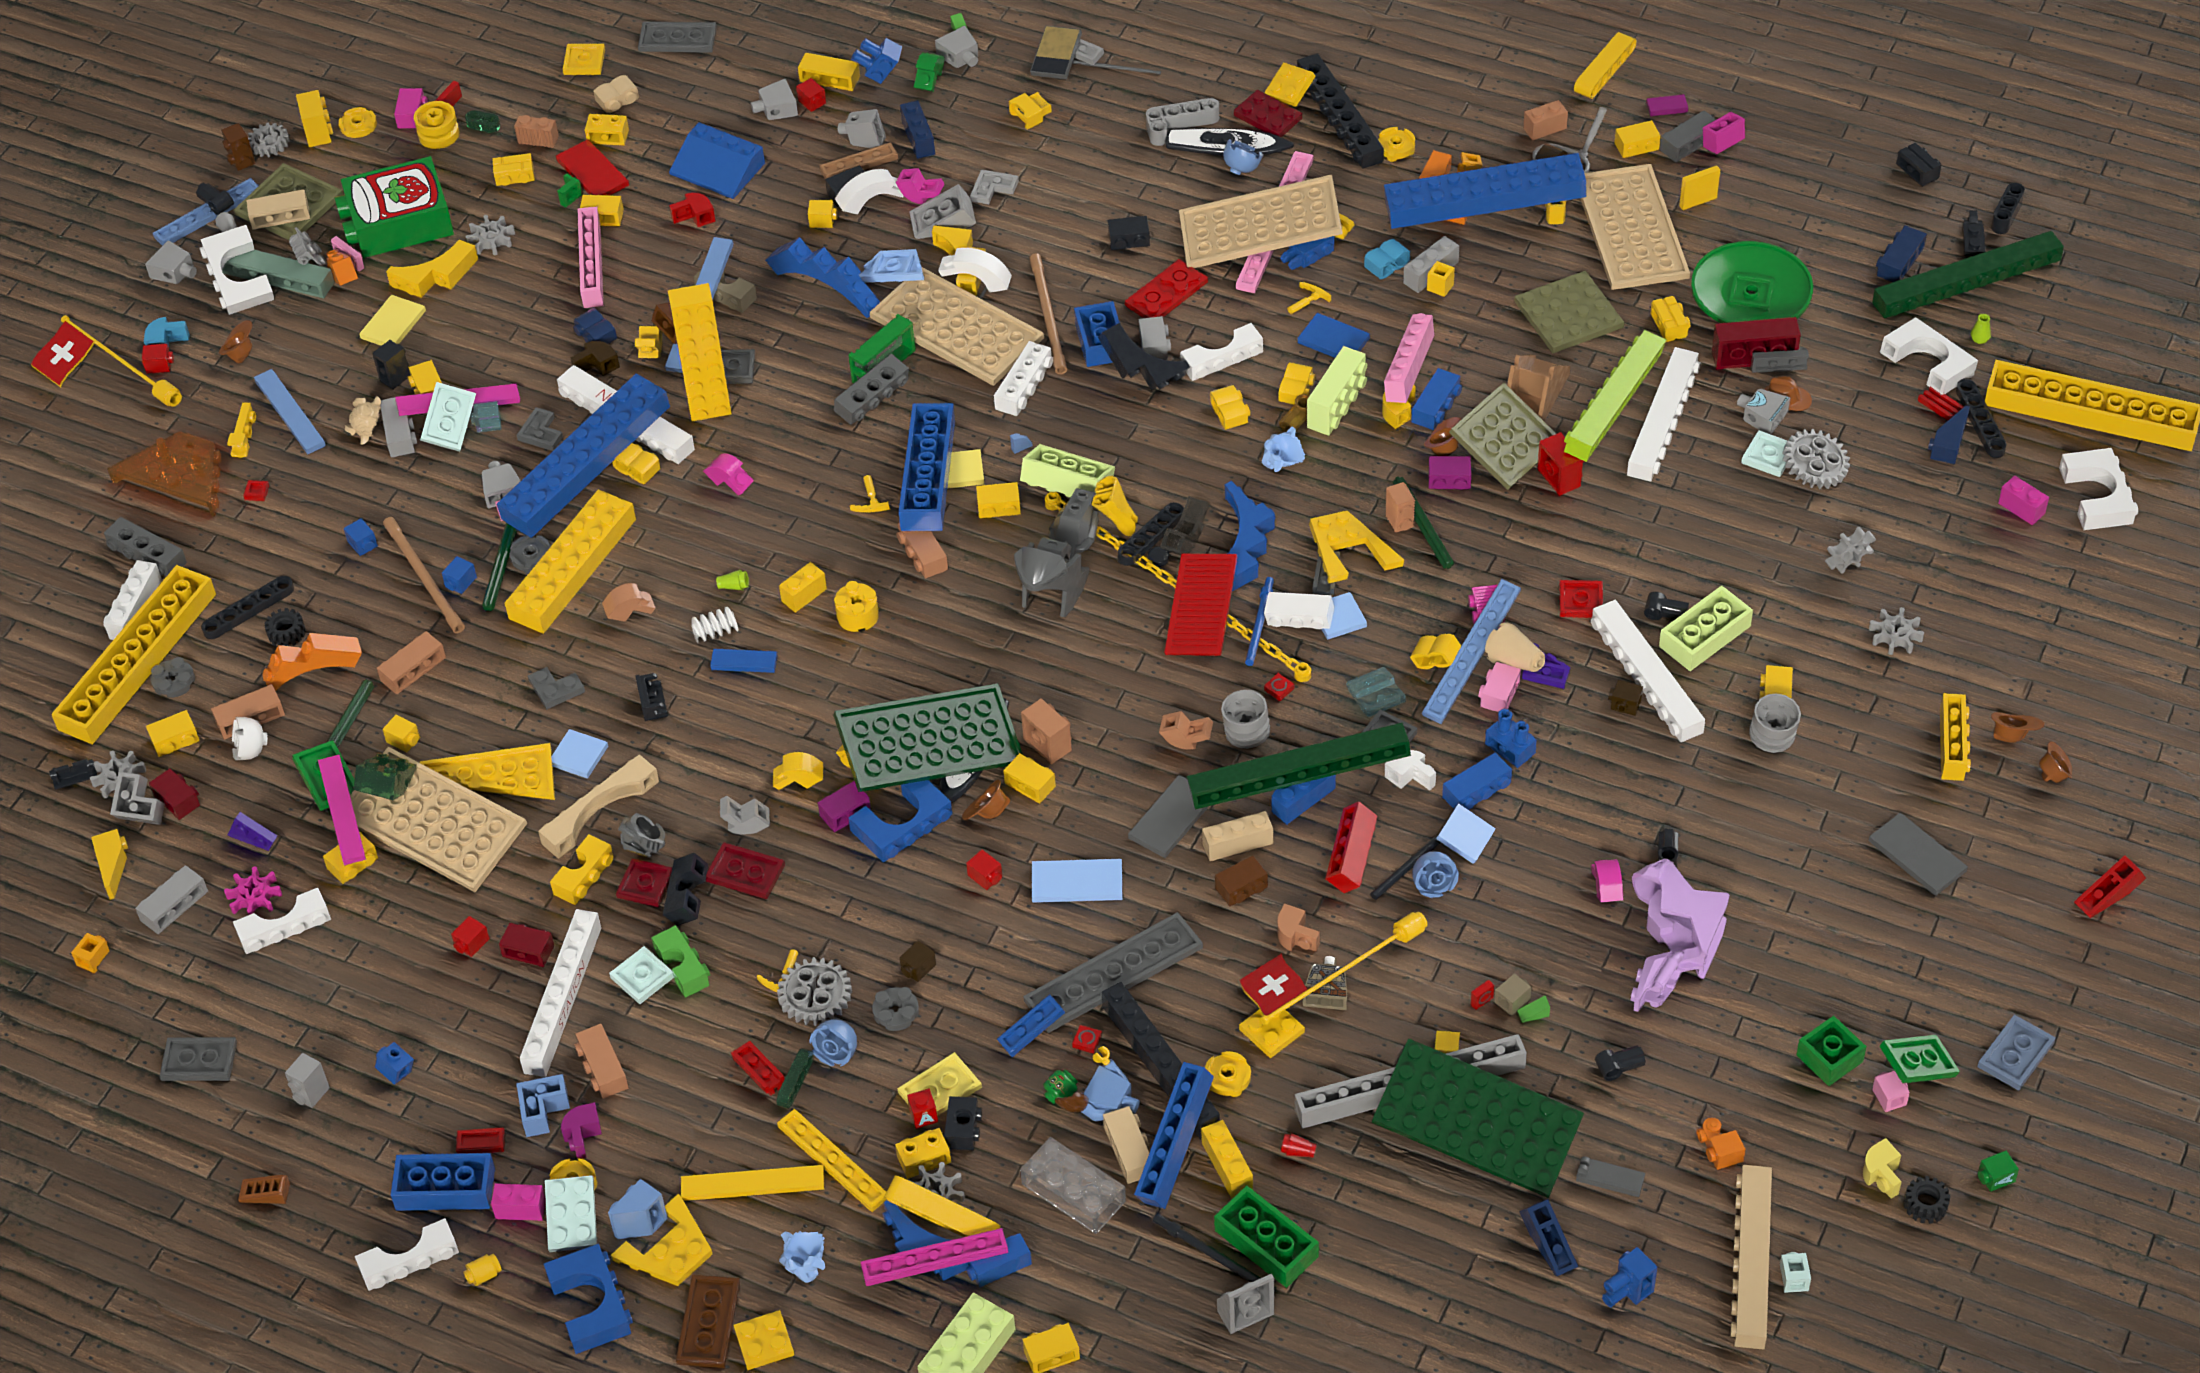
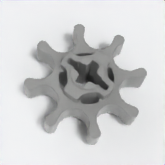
[466,215,515,255]
[1825,527,1876,574]
[1869,607,1924,655]
[90,751,146,798]
[908,1162,965,1202]

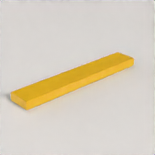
[777,1109,887,1212]
[681,1165,824,1201]

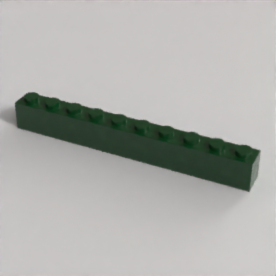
[1872,231,2064,319]
[1187,722,1411,810]

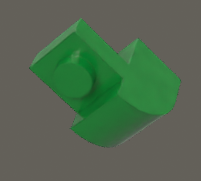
[914,52,945,92]

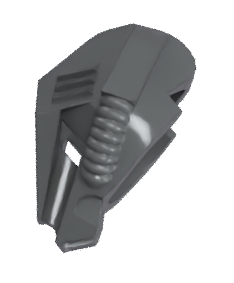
[618,813,666,857]

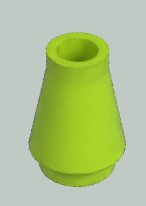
[1970,314,1991,344]
[716,570,749,591]

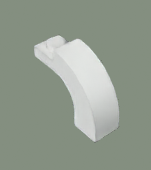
[835,169,903,214]
[938,248,1012,292]

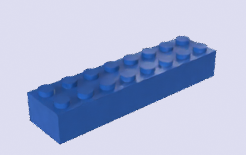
[899,403,955,531]

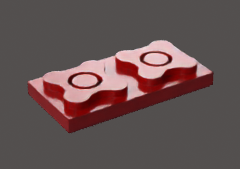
[1125,259,1208,318]

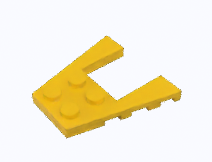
[1309,511,1404,583]

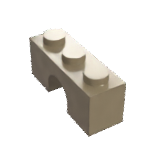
[694,269,757,313]

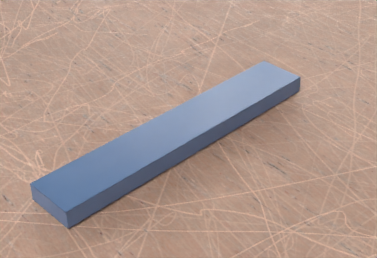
[153,178,258,246]
[254,369,326,455]

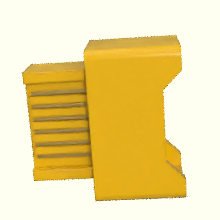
[1009,92,1052,130]

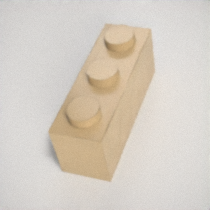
[246,189,310,230]
[1202,811,1273,861]
[1103,1106,1150,1184]

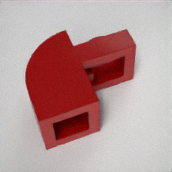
[669,193,716,227]

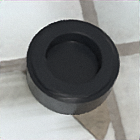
[1148,547,1169,567]

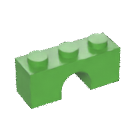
[651,925,710,998]

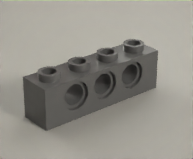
[834,354,909,425]
[104,517,187,577]

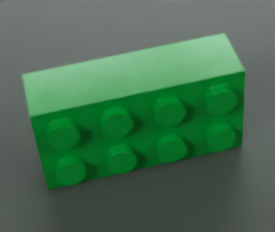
[1214,1186,1319,1288]

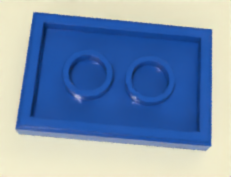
[1298,313,1370,358]

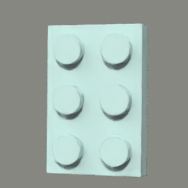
[420,382,476,452]
[545,1175,597,1252]

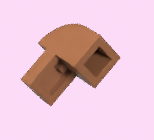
[602,583,655,622]
[1159,711,1213,749]
[1277,904,1320,951]

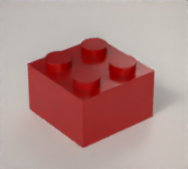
[1537,432,1584,496]

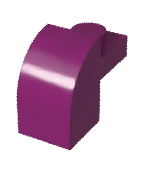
[561,1102,602,1159]

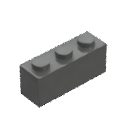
[1660,111,1716,162]

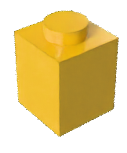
[808,200,837,228]
[1427,261,1455,297]
[382,715,420,753]

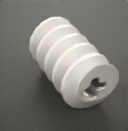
[691,607,738,643]

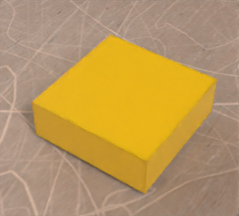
[1435,1031,1460,1054]

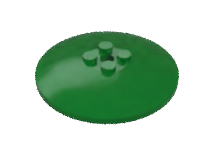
[1691,241,1813,323]

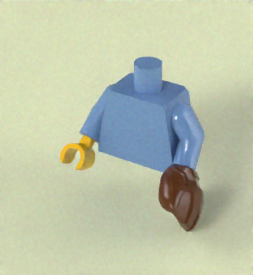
[1055,1046,1140,1121]

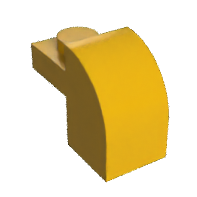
[635,326,663,358]
[1382,385,1416,429]
[773,752,823,790]

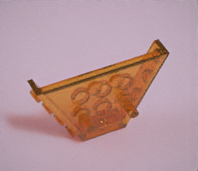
[107,431,222,517]

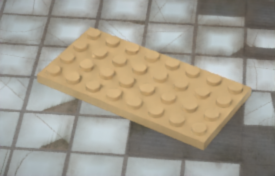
[1580,164,1690,290]
[1179,175,1343,268]
[870,267,1044,386]
[350,747,527,892]

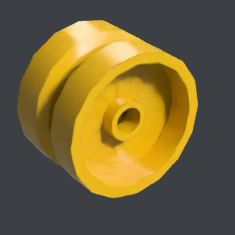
[414,101,460,149]

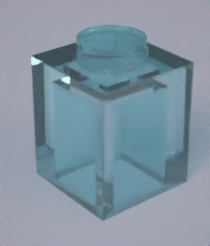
[470,401,502,433]

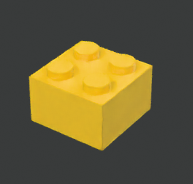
[296,90,333,147]

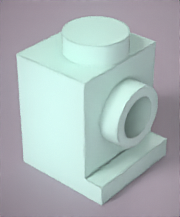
[1780,1252,1811,1293]

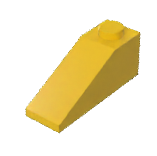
[91,829,128,900]

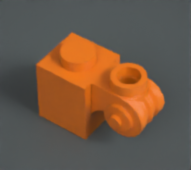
[327,249,358,286]
[1696,1118,1746,1170]

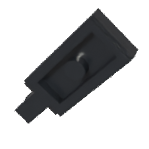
[1962,210,1986,256]

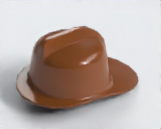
[219,320,253,364]
[1764,376,1812,411]
[1424,417,1462,456]
[1991,712,2045,743]
[2039,742,2072,783]
[962,780,1010,820]

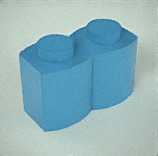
[1364,239,1410,279]

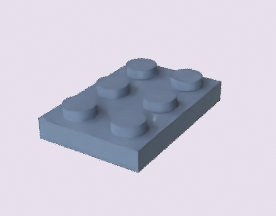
[1977,1014,2056,1091]

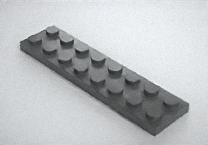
[1023,912,1203,1033]

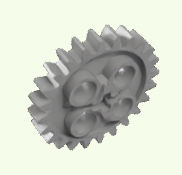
[1782,429,1850,489]
[777,957,852,1026]

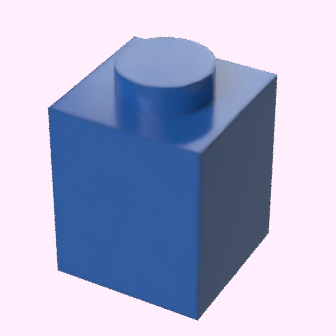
[344,518,378,556]
[442,556,477,594]

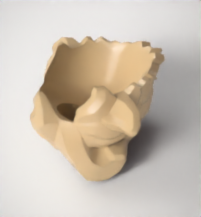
[345,396,381,445]

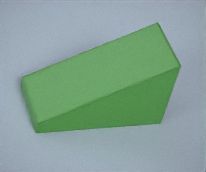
[950,13,968,31]
[1517,995,1550,1023]

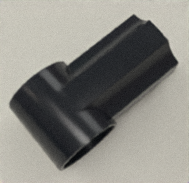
[196,182,234,215]
[1644,592,1689,620]
[1657,828,1679,868]
[1595,1045,1646,1081]

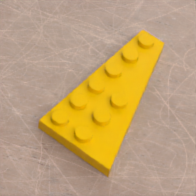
[420,743,555,800]

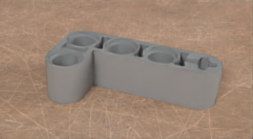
[1146,98,1219,146]

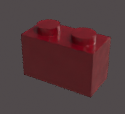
[149,768,200,820]
[499,923,555,967]

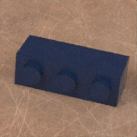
[900,100,935,159]
[1876,225,1927,282]

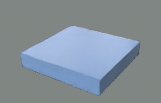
[1322,592,1367,640]
[552,729,608,779]
[1436,804,1495,864]

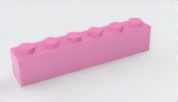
[578,207,604,308]
[1384,313,1434,403]

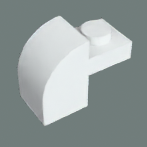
[1385,750,1436,790]

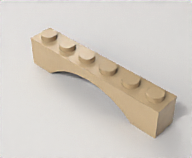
[538,754,659,859]

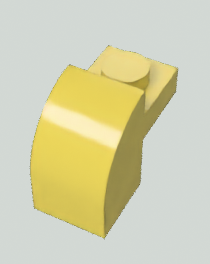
[1863,1138,1901,1199]

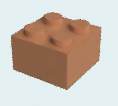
[1021,699,1072,765]

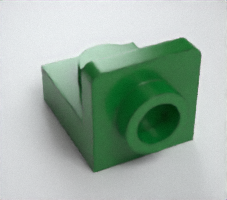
[557,173,582,208]

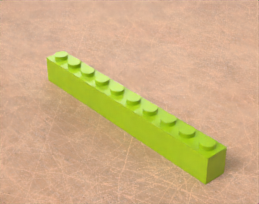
[1564,330,1666,462]

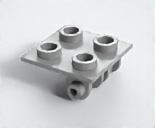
[289,227,327,267]

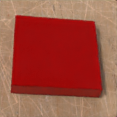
[1559,580,1603,618]

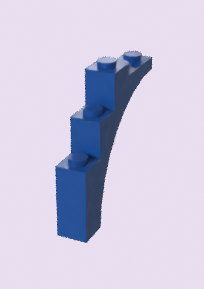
[765,237,880,318]
[1225,481,1276,591]
[882,1200,1032,1288]

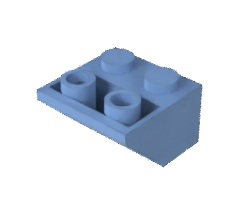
[608,1179,668,1239]

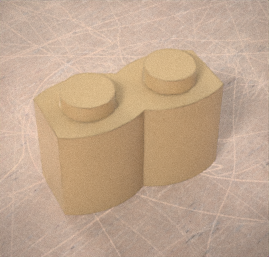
[593,75,639,113]

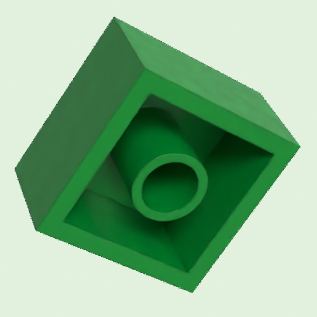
[1796,1015,1867,1086]

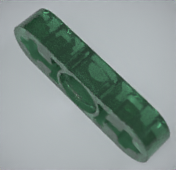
[777,1048,814,1109]

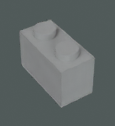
[1139,316,1171,360]
[285,1053,330,1108]

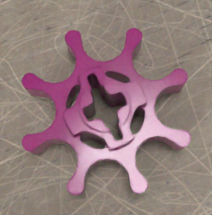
[224,866,282,915]

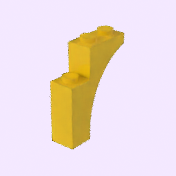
[932,225,986,296]
[386,240,478,298]

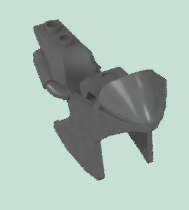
[1014,488,1099,618]

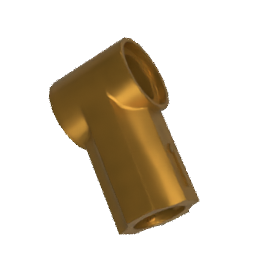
[1279,394,1310,432]

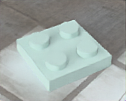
[1741,430,1787,477]
[609,946,674,1004]

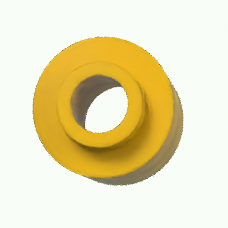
[463,1254,502,1286]

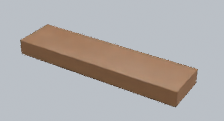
[819,142,898,179]

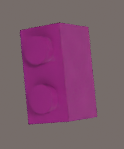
[1428,456,1471,489]
[818,781,871,833]

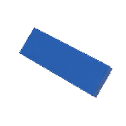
[710,649,778,673]
[997,994,1065,1057]

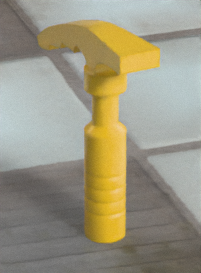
[1287,282,1331,314]
[850,475,890,512]
[757,949,798,992]

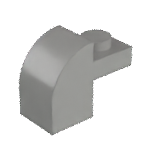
[720,796,770,835]

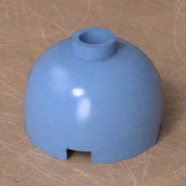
[1223,139,1263,175]
[1412,851,1459,898]
[809,1019,857,1066]

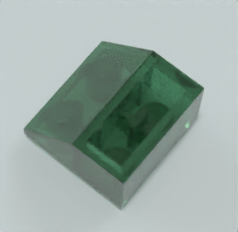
[354,753,417,800]

